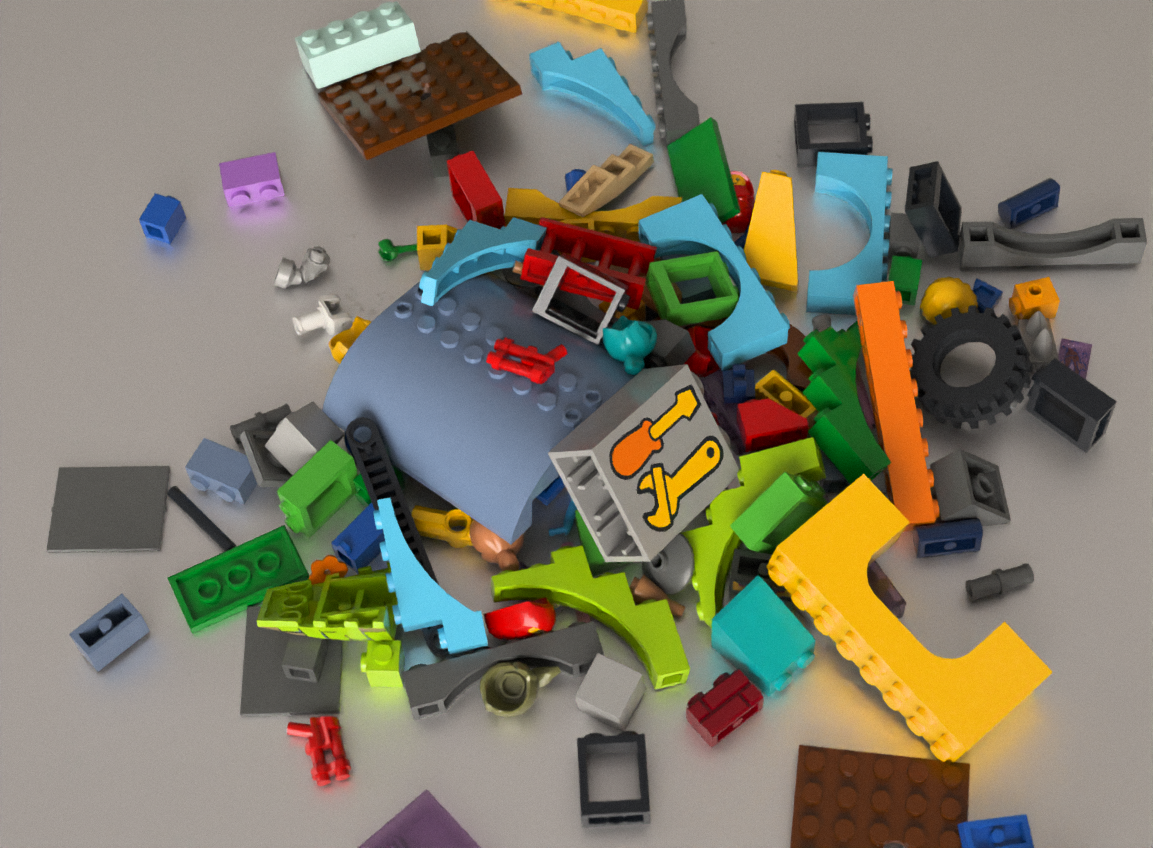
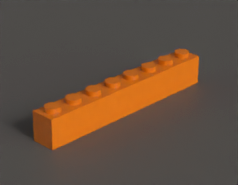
[853,281,939,532]

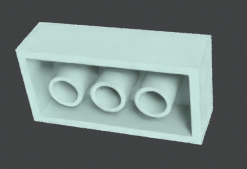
[295,1,421,89]

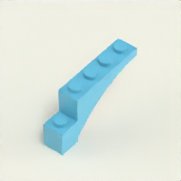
[529,42,656,147]
[419,217,547,306]
[373,497,489,656]

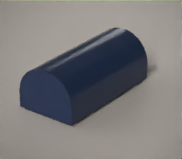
[998,178,1060,229]
[913,518,983,558]

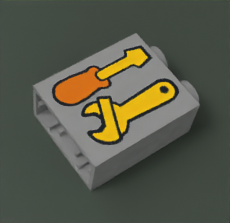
[548,364,739,562]

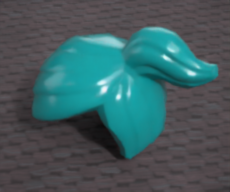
[603,316,657,375]

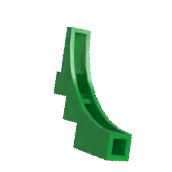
[797,321,892,484]

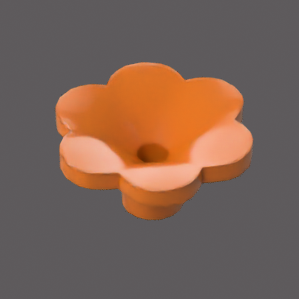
[309,555,348,585]

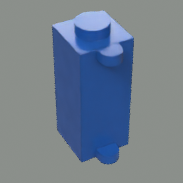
[331,502,385,574]

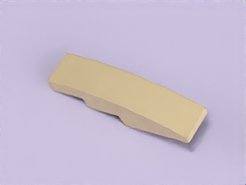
[559,144,654,217]

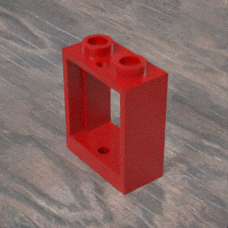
[447,150,506,229]

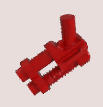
[486,337,568,385]
[287,716,351,786]

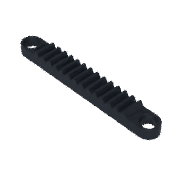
[346,417,450,658]

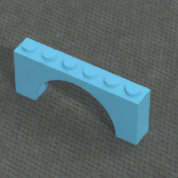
[806,152,893,316]
[638,194,790,371]

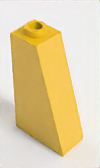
[744,170,799,292]

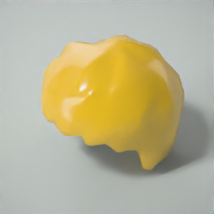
[920,276,978,325]

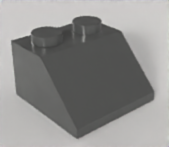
[930,448,1011,526]

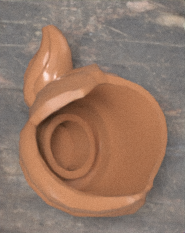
[469,519,524,571]

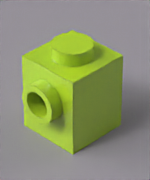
[361,640,405,687]

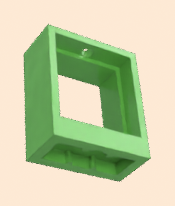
[646,251,740,326]
[277,440,358,539]
[730,472,828,555]

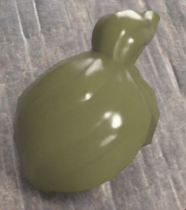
[480,661,561,718]

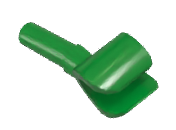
[378,239,417,262]

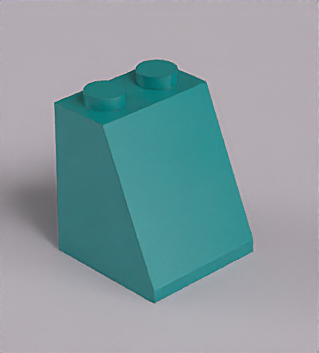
[711,575,816,697]

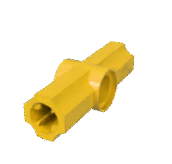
[411,505,473,548]

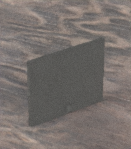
[46,466,170,553]
[240,606,343,717]

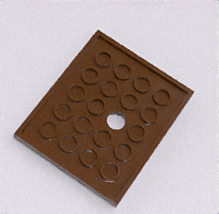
[317,32,522,160]
[790,745,970,848]

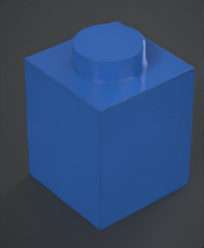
[139,193,186,245]

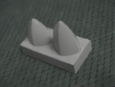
[1017,311,1059,371]

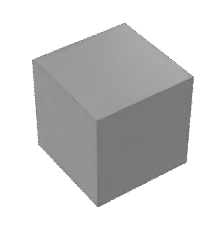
[265,401,345,476]
[574,653,646,732]

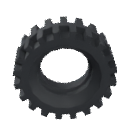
[910,305,1033,429]

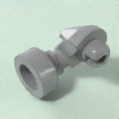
[274,246,330,289]

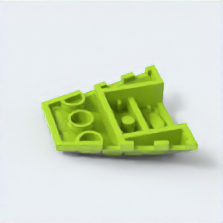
[256,562,398,641]

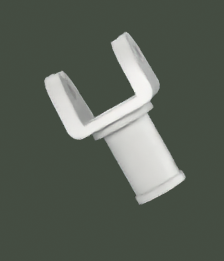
[293,294,353,336]

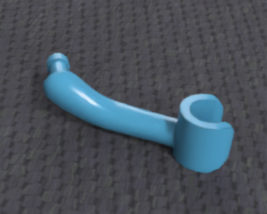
[548,498,578,536]

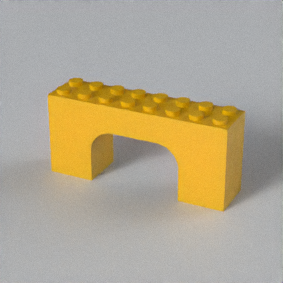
[766,474,1053,763]

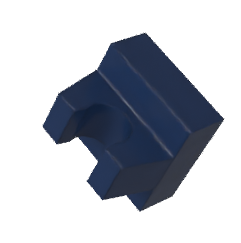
[722,364,756,404]

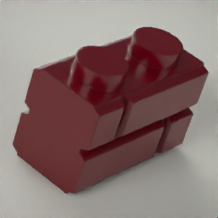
[686,669,764,747]

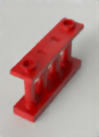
[521,217,657,310]

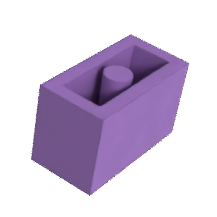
[219,152,285,207]

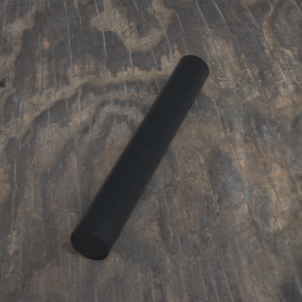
[167,486,236,551]

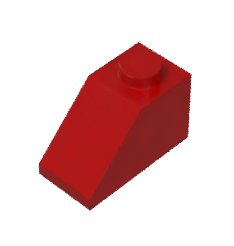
[737,398,809,452]

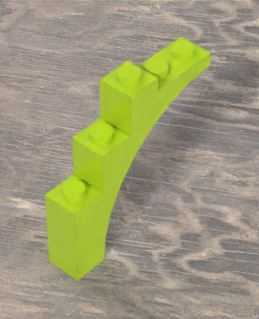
[681,437,826,629]
[490,545,690,690]

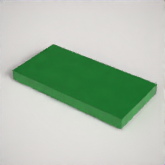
[667,117,741,223]
[168,525,309,634]

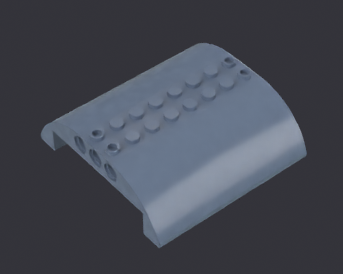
[322,272,648,545]

